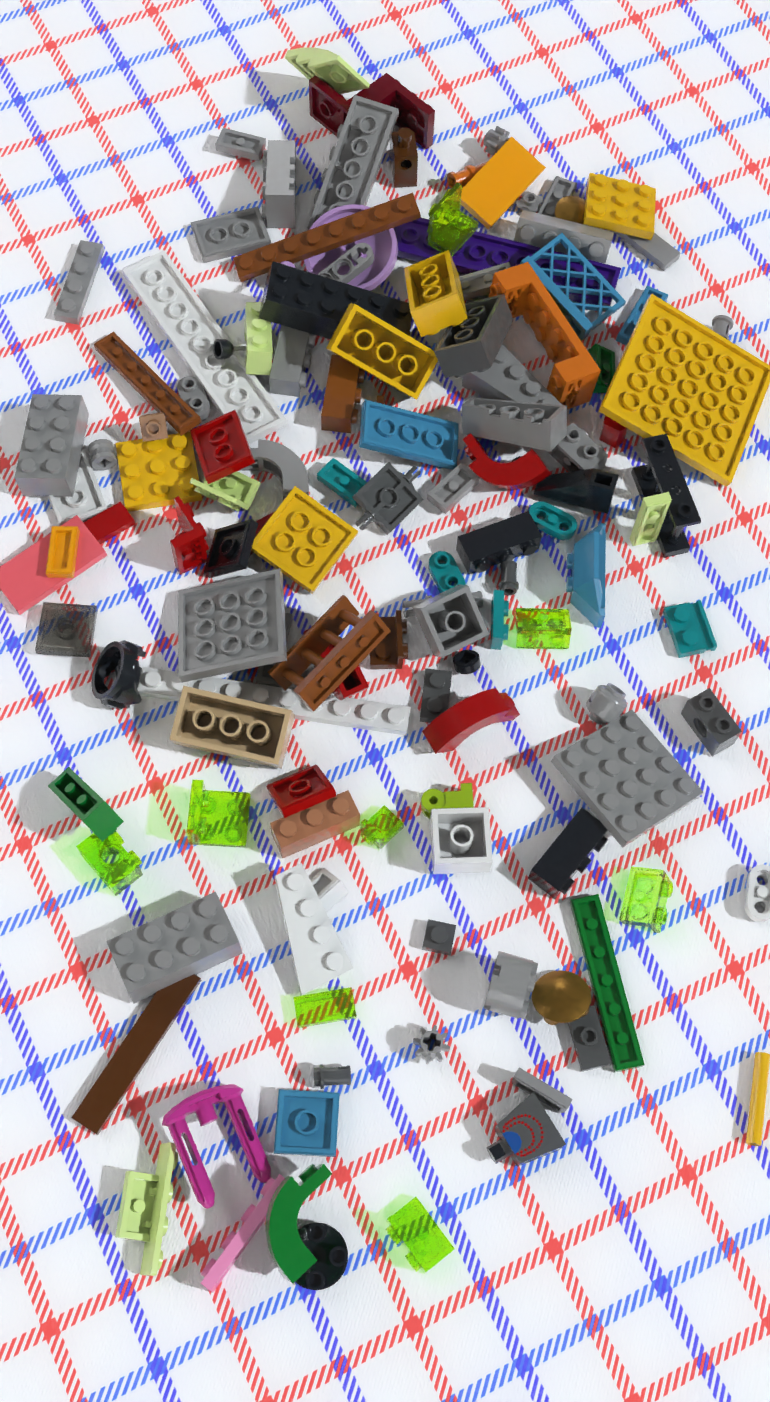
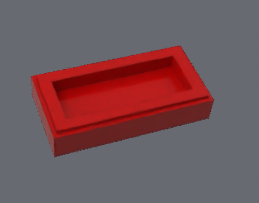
[84,501,135,544]

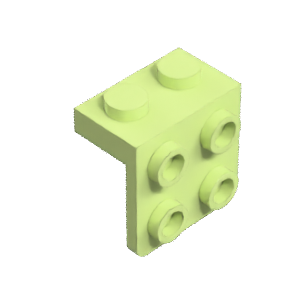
[190,471,261,512]

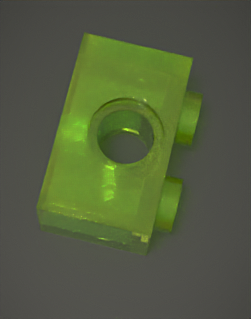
[76,831,143,896]

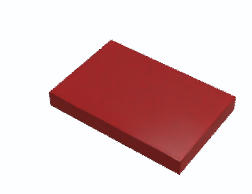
[190,410,255,484]

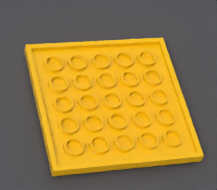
[598,294,770,487]

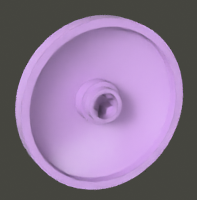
[304,204,398,291]

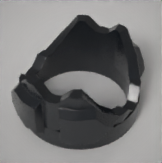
[91,640,146,710]

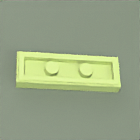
[629,492,672,546]

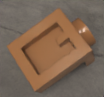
[139,412,168,442]

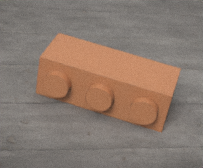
[270,790,360,859]

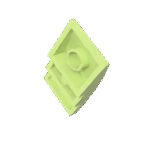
[285,47,370,94]

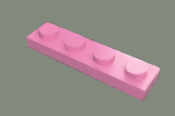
[201,1174,285,1293]

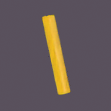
[746,1052,770,1147]

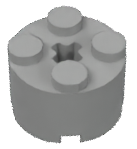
[484,951,538,1019]

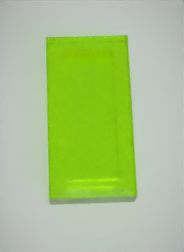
[293,987,357,1028]

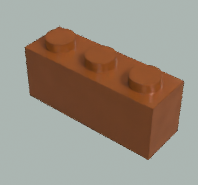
[321,354,365,434]

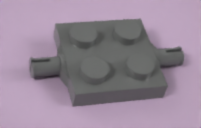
[352,462,424,535]

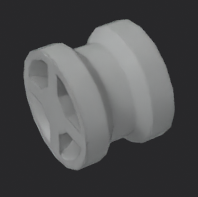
[88,439,117,471]

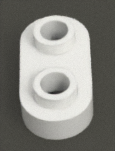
[745,864,770,922]

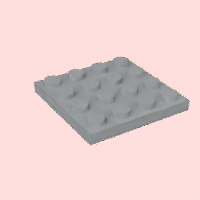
[178,568,287,683]
[551,710,703,848]

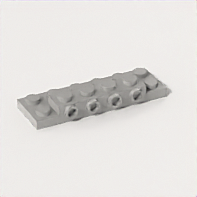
[307,95,399,230]

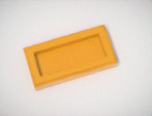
[45,526,80,578]

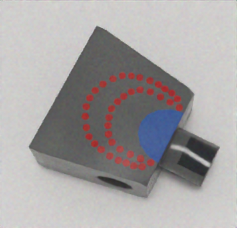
[486,1092,566,1167]

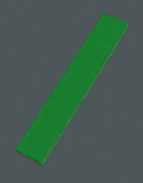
[569,894,645,1073]

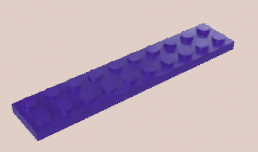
[393,218,621,306]

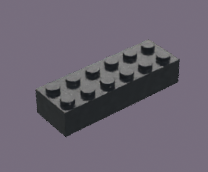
[259,261,412,340]

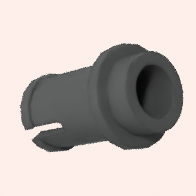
[498,560,519,596]
[314,1064,351,1089]

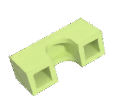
[244,302,273,375]

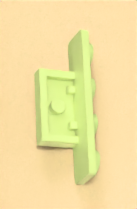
[115,1142,178,1276]

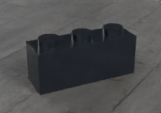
[456,511,542,575]
[528,807,609,899]

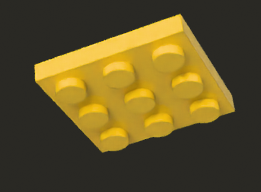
[583,173,656,240]
[115,431,203,512]
[251,486,358,594]

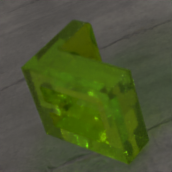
[360,805,404,850]

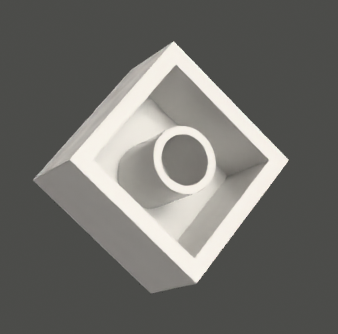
[430,807,493,874]

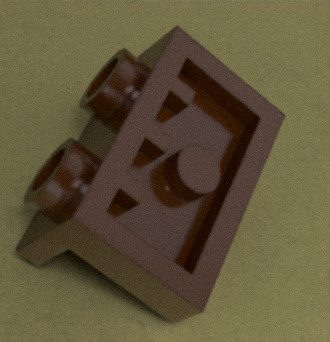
[370,610,408,670]

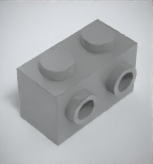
[548,422,608,472]

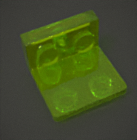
[427,183,479,256]
[186,779,251,848]

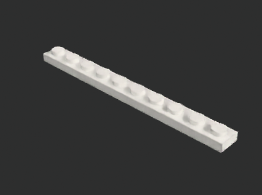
[138,667,411,736]

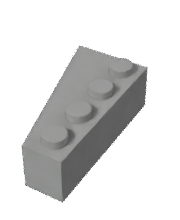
[262,140,296,228]
[462,344,562,405]
[462,397,567,452]

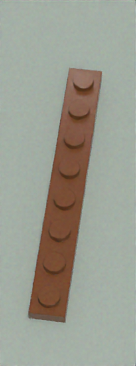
[233,192,421,282]

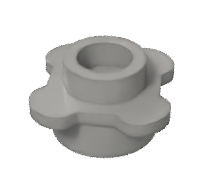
[516,191,543,213]

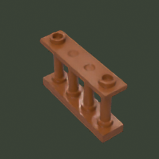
[267,595,391,711]

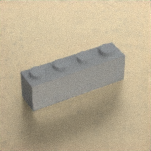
[514,210,614,263]
[269,325,316,397]

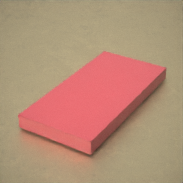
[0,515,108,615]

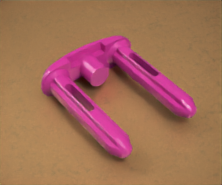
[162,1084,271,1209]

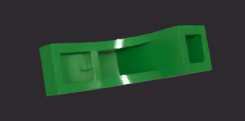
[265,1163,332,1284]

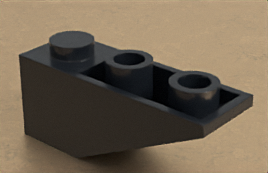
[534,468,619,514]

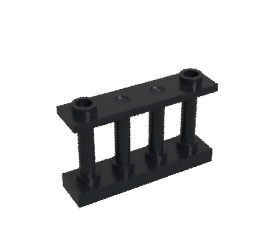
[631,434,701,558]

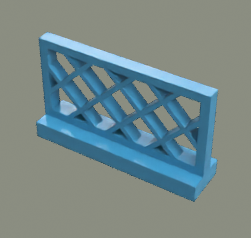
[520,233,626,341]

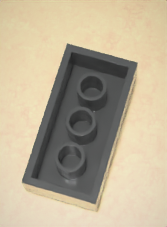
[434,294,513,378]

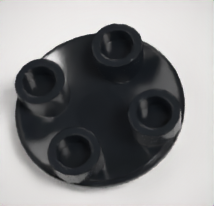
[295,1222,348,1290]

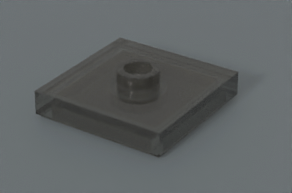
[35,602,98,658]

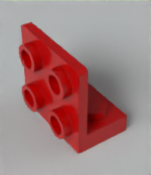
[170,496,209,575]

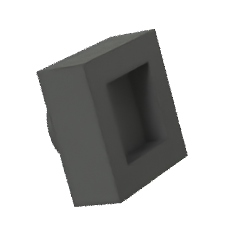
[422,919,456,956]

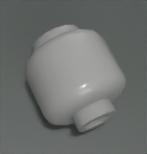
[586,683,627,725]

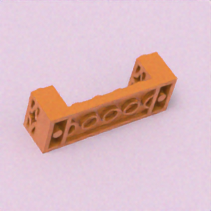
[488,262,601,410]

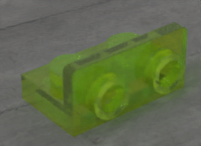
[515,608,572,649]
[619,866,673,933]
[385,1197,455,1274]

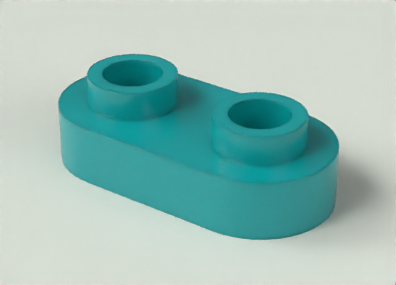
[529,501,577,540]
[428,551,466,593]

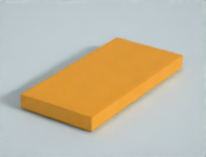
[454,136,546,230]

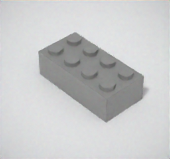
[14,394,89,497]
[106,891,242,1004]

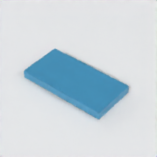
[359,399,459,470]

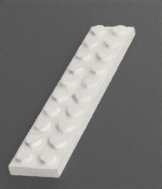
[122,250,287,444]

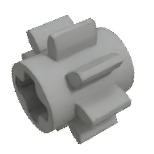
[483,126,510,155]
[412,1025,450,1065]

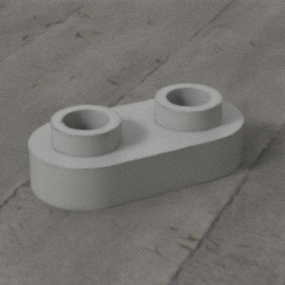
[177,376,211,421]

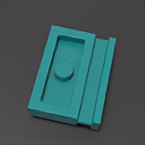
[663,600,717,658]

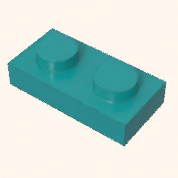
[317,458,367,508]
[490,590,509,650]

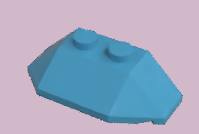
[566,523,606,628]

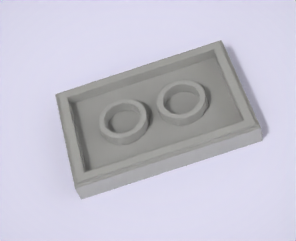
[190,206,271,263]

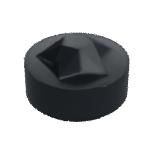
[453,650,481,674]

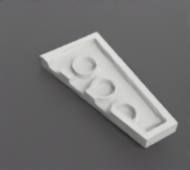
[274,863,354,996]

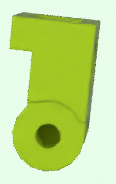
[421,783,474,819]

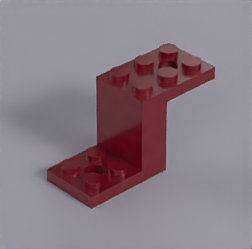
[309,73,435,150]

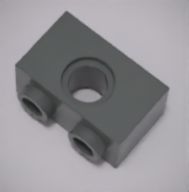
[681,688,742,757]

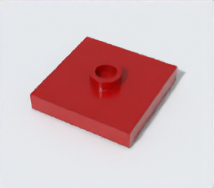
[266,764,337,818]

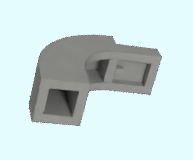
[240,439,309,501]

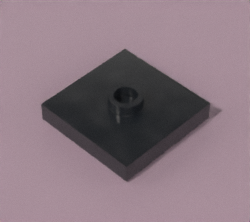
[203,519,258,578]

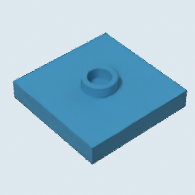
[274,1089,340,1157]

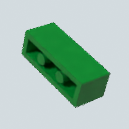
[48,767,124,842]

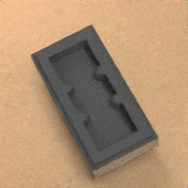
[568,1005,612,1072]

